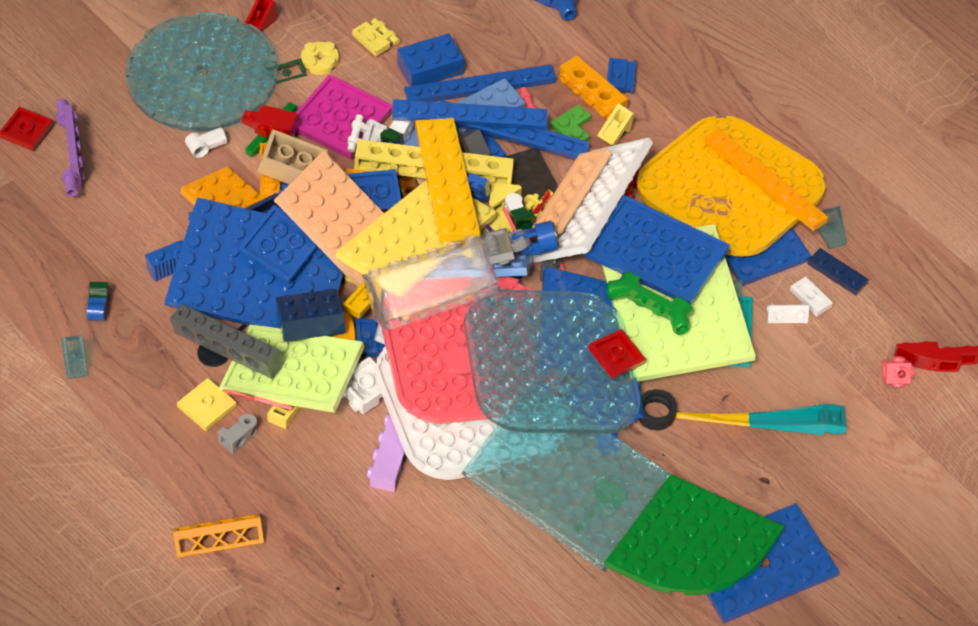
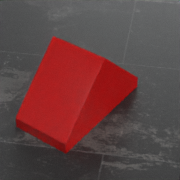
[244,0,277,35]

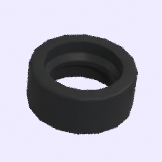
[638,389,677,431]

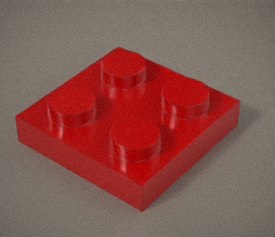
[0,106,53,151]
[588,329,646,379]

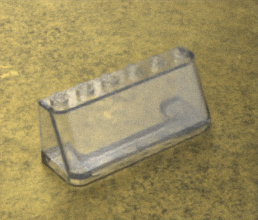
[363,235,500,329]

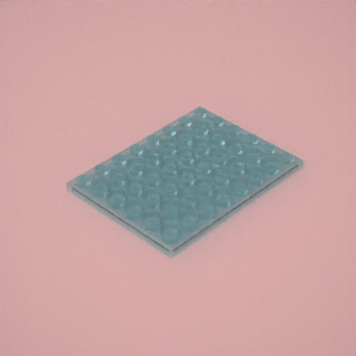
[462,381,671,572]

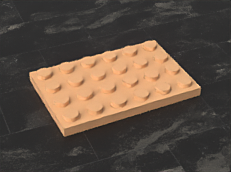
[274,150,384,287]

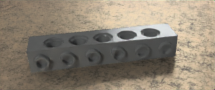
[170,304,284,379]

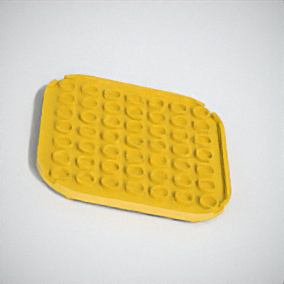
[637,116,826,256]

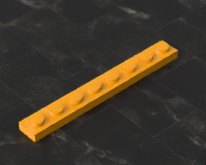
[704,129,828,231]

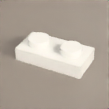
[790,277,833,317]

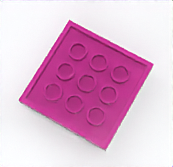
[295,74,393,159]

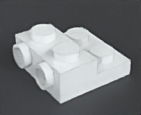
[342,357,383,414]

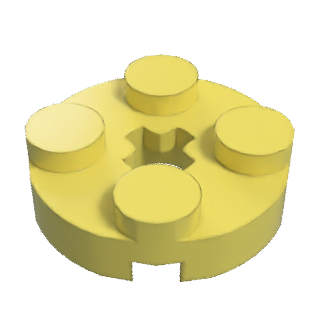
[301,42,339,75]

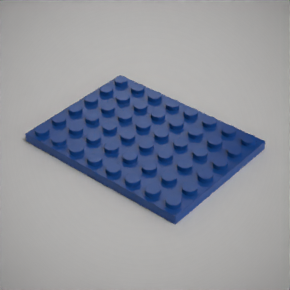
[164,197,344,329]

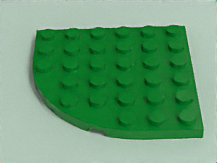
[605,474,785,595]

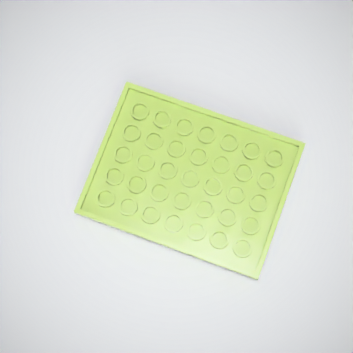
[602,224,755,382]

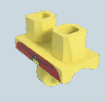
[523,189,553,223]

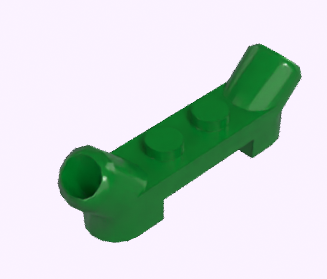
[606,272,694,335]

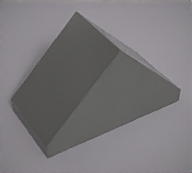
[458,129,491,156]

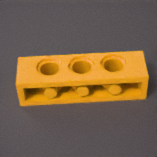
[559,55,628,120]

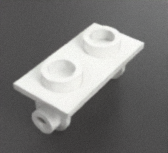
[766,303,810,323]

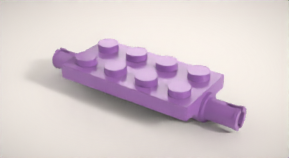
[56,99,85,197]

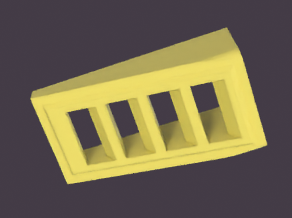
[267,405,301,429]

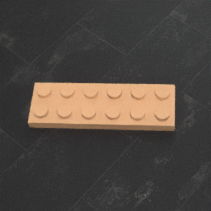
[530,148,612,240]

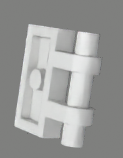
[347,114,387,152]

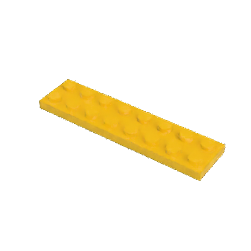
[415,118,480,242]

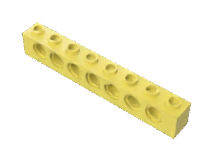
[354,139,514,187]

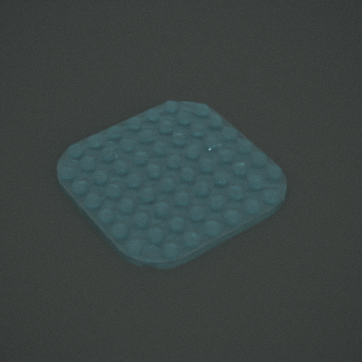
[464,289,640,434]

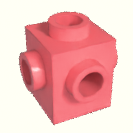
[882,356,914,387]

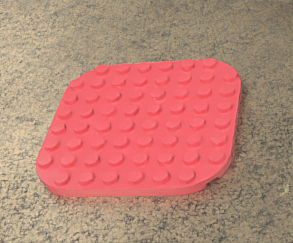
[380,276,561,423]

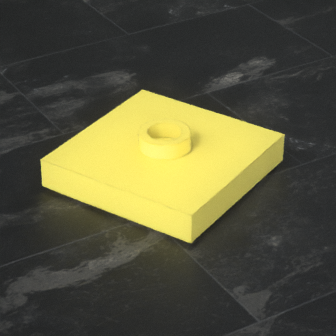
[177,378,237,431]

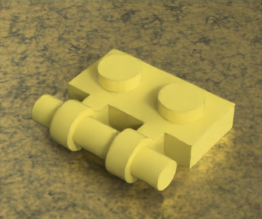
[352,18,400,56]

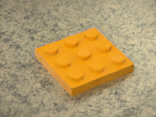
[180,166,260,209]

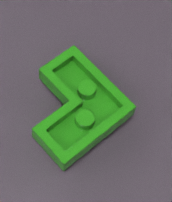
[550,104,591,142]

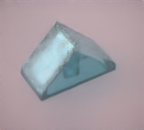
[817,206,847,249]
[61,335,88,379]

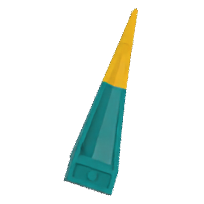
[675,404,847,435]

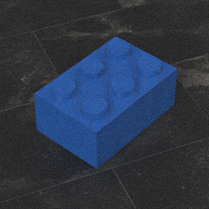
[397,33,464,86]

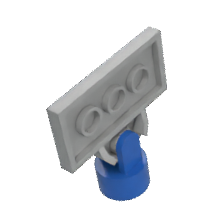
[469,220,559,269]

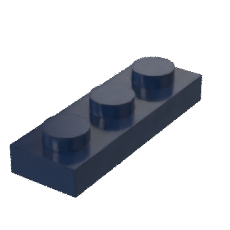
[807,248,869,296]

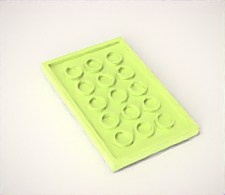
[219,325,364,413]

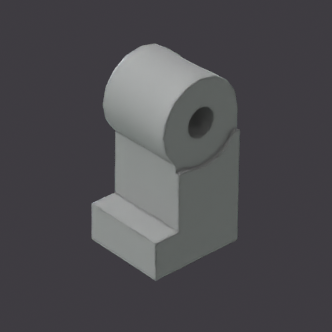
[217,413,257,454]

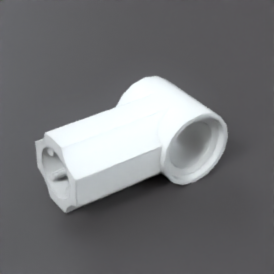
[185,128,227,158]

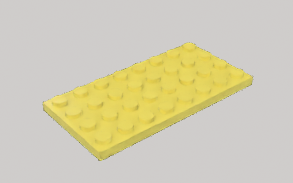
[335,180,497,298]

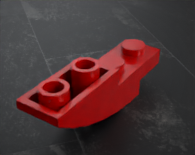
[893,341,978,372]

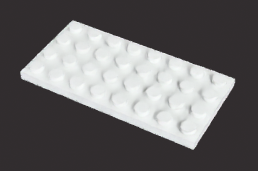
[528,137,653,263]

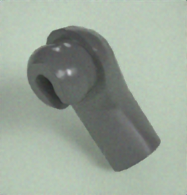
[540,258,561,282]

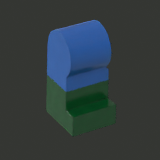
[87,282,110,321]

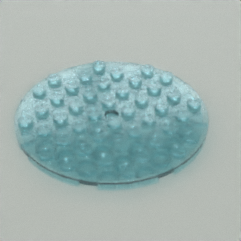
[125,12,278,131]

